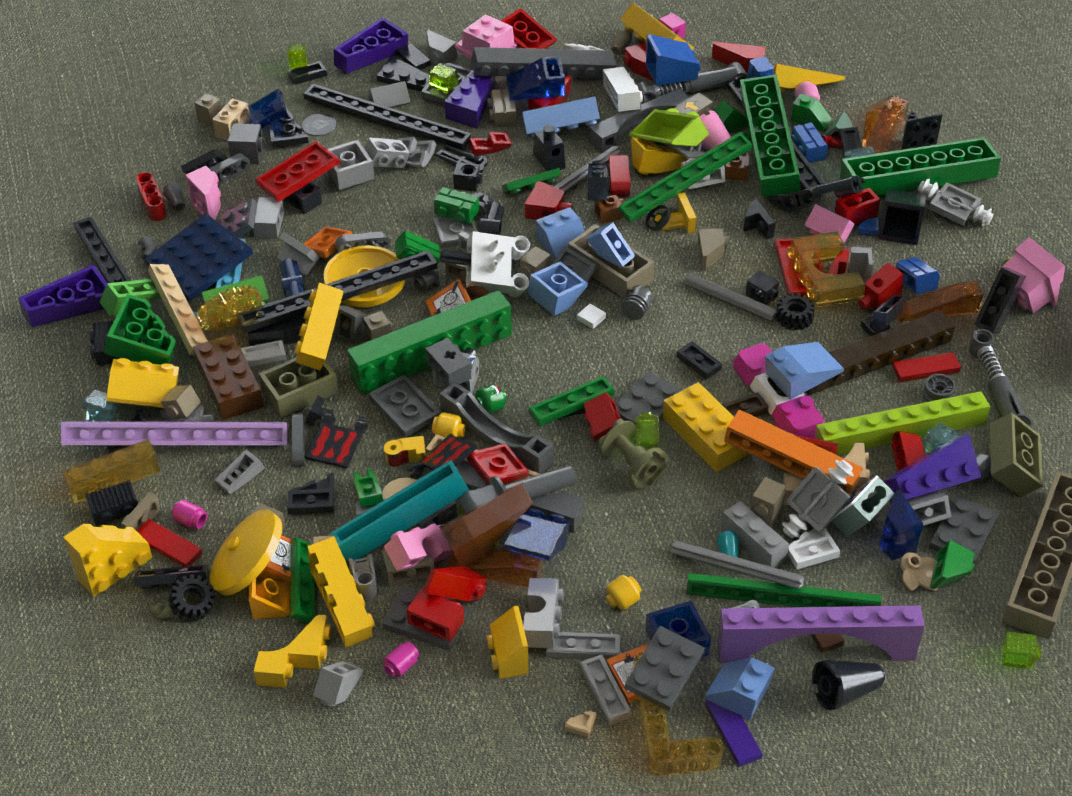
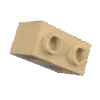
[212,99,251,141]

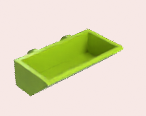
[629,108,709,146]

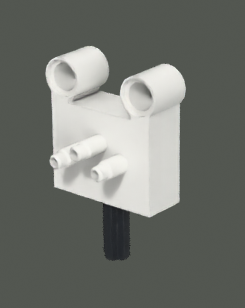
[440,231,530,297]

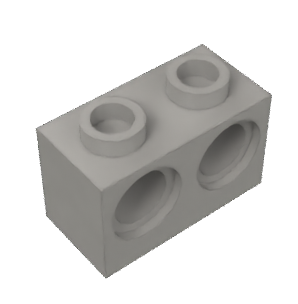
[364,138,410,168]

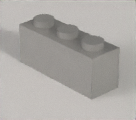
[721,501,789,568]

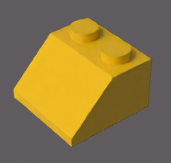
[486,606,528,679]

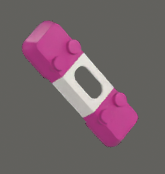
[732,343,825,438]

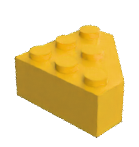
[63,524,153,597]

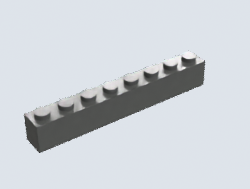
[471,47,617,78]

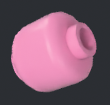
[794,82,820,101]

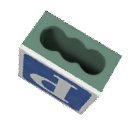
[831,476,895,537]

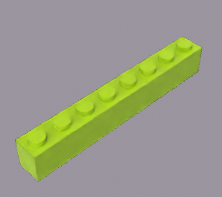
[815,391,990,455]

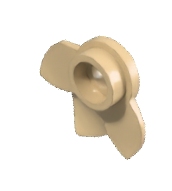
[900,552,938,592]

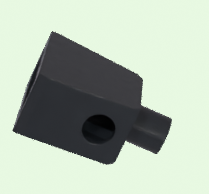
[533,125,566,171]

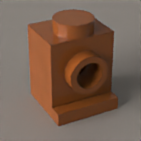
[724,153,750,180]
[594,195,624,224]

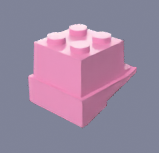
[455,14,518,60]
[999,237,1065,314]

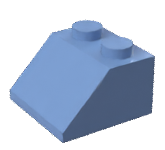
[536,207,585,260]
[527,261,588,316]
[704,657,775,720]

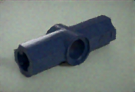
[280,258,305,297]

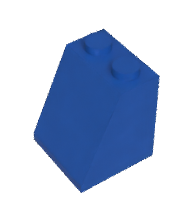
[645,34,701,86]

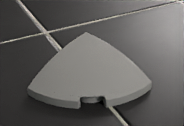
[397,137,437,168]

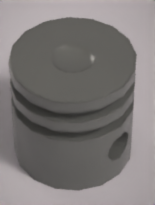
[621,285,653,320]

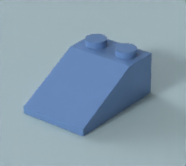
[765,342,844,400]

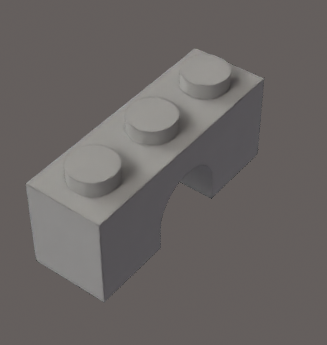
[523,578,564,648]

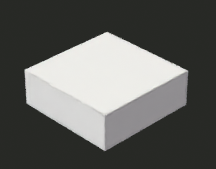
[577,304,606,329]

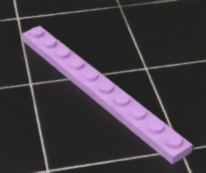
[61,422,287,445]

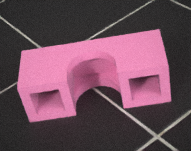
[384,524,453,571]

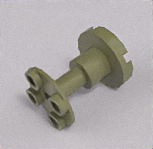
[598,419,669,489]

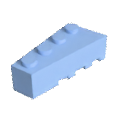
[522,97,600,137]

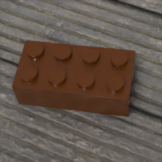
[193,334,264,420]

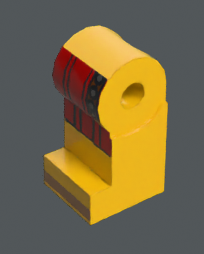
[384,436,426,466]

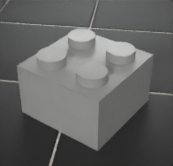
[327,140,374,190]

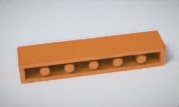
[724,410,863,496]

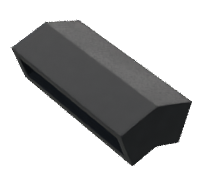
[869,295,906,334]

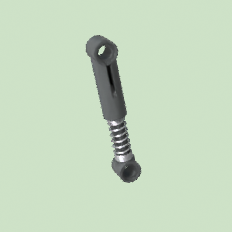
[636,62,748,105]
[969,329,1033,428]

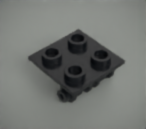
[901,111,943,150]

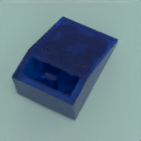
[506,56,565,100]

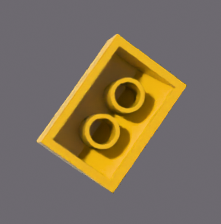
[106,358,179,408]

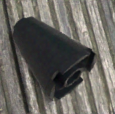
[812,660,885,710]

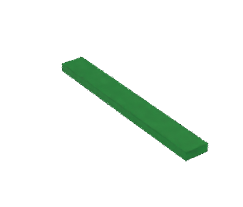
[618,132,752,223]
[686,573,882,607]

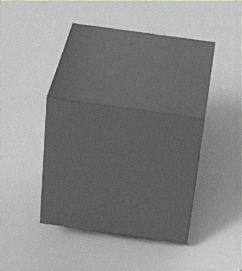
[228,123,264,164]

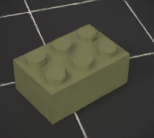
[259,358,339,418]
[989,412,1043,497]

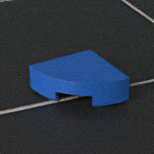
[858,218,879,236]

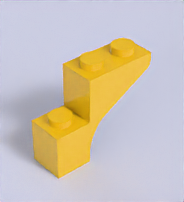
[254,615,332,688]

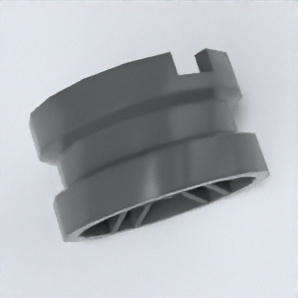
[923,374,956,402]

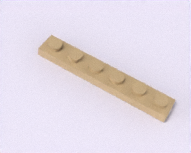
[148,264,208,355]

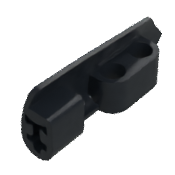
[768,176,865,212]

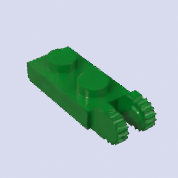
[353,469,383,507]

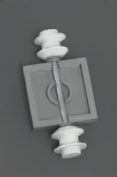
[918,179,994,226]
[782,460,854,538]

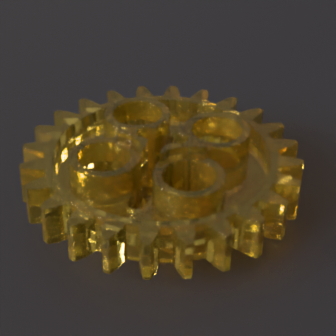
[196,285,263,331]

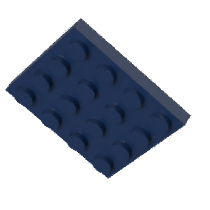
[144,213,253,301]

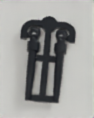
[435,144,488,173]

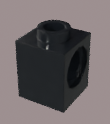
[453,162,483,191]
[745,270,779,305]

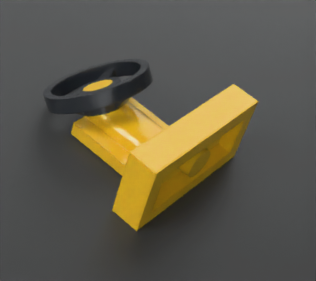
[645,193,696,233]

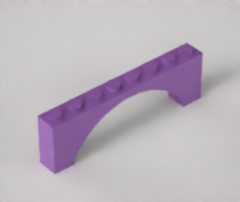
[717,605,925,663]

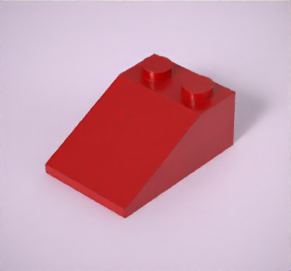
[501,8,557,49]

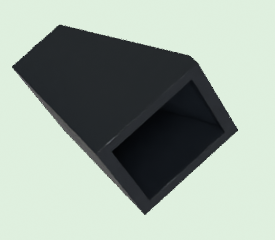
[878,189,926,245]

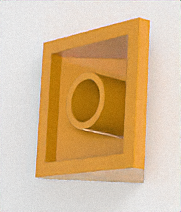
[249,571,291,619]

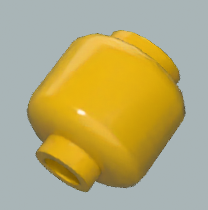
[432,412,466,437]
[605,575,642,611]

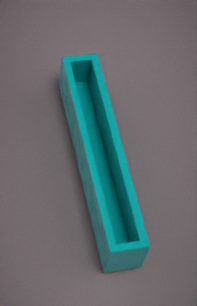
[331,460,470,563]

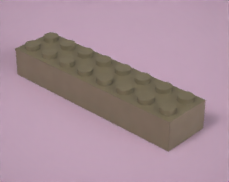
[1002,470,1072,639]

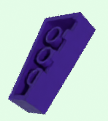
[334,17,408,74]
[445,70,496,129]
[18,264,108,327]
[883,433,981,503]

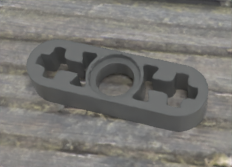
[209,153,250,185]
[335,231,390,253]
[292,413,305,467]

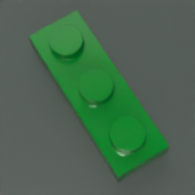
[501,168,561,194]

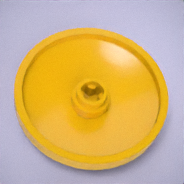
[324,245,405,307]
[210,509,282,595]

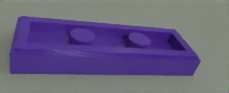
[705,700,762,767]

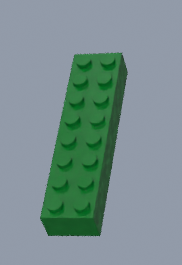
[740,74,800,197]
[840,137,1001,196]
[347,290,512,395]

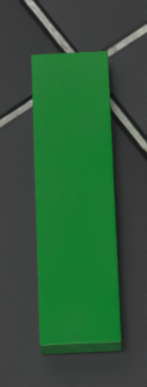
[528,376,615,427]
[291,537,315,625]

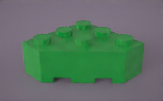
[104,294,176,365]

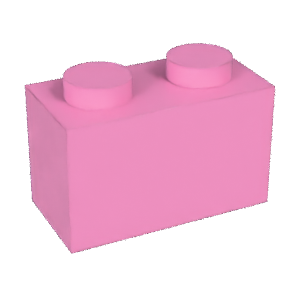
[805,204,854,245]

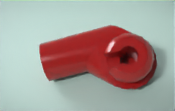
[821,135,842,149]

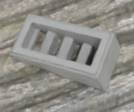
[214,449,265,494]

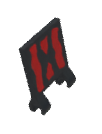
[305,409,368,469]
[406,434,477,479]

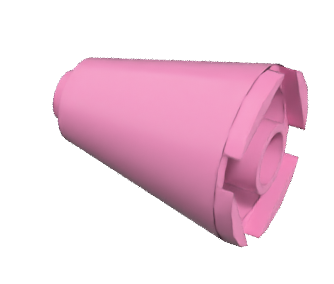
[700,111,731,151]

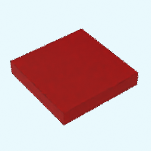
[467,443,529,486]

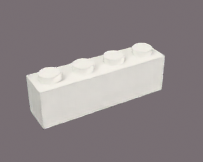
[603,67,643,112]

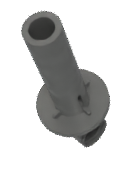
[459,465,576,512]

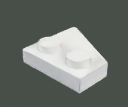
[788,528,840,569]

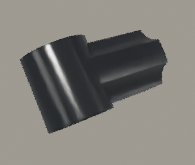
[479,202,504,235]

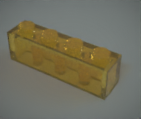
[62,439,161,504]

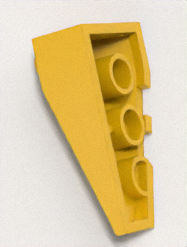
[773,64,845,93]
[631,137,689,175]

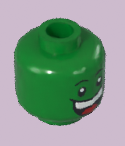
[475,384,507,414]

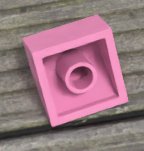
[186,166,221,220]

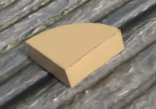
[565,711,597,738]

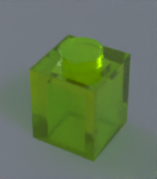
[287,43,309,69]
[429,63,459,94]
[635,412,659,446]
[1002,631,1041,669]

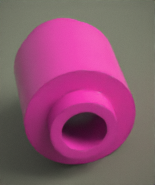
[172,500,208,529]
[383,642,419,678]

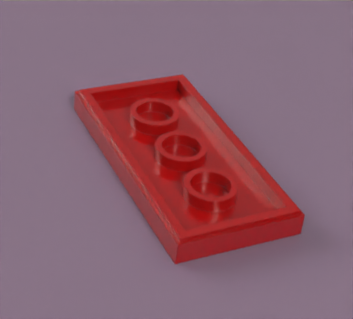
[255,141,340,202]
[774,237,829,298]

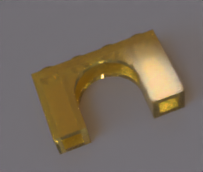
[788,231,865,307]

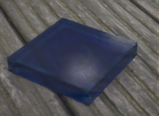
[248,89,287,129]

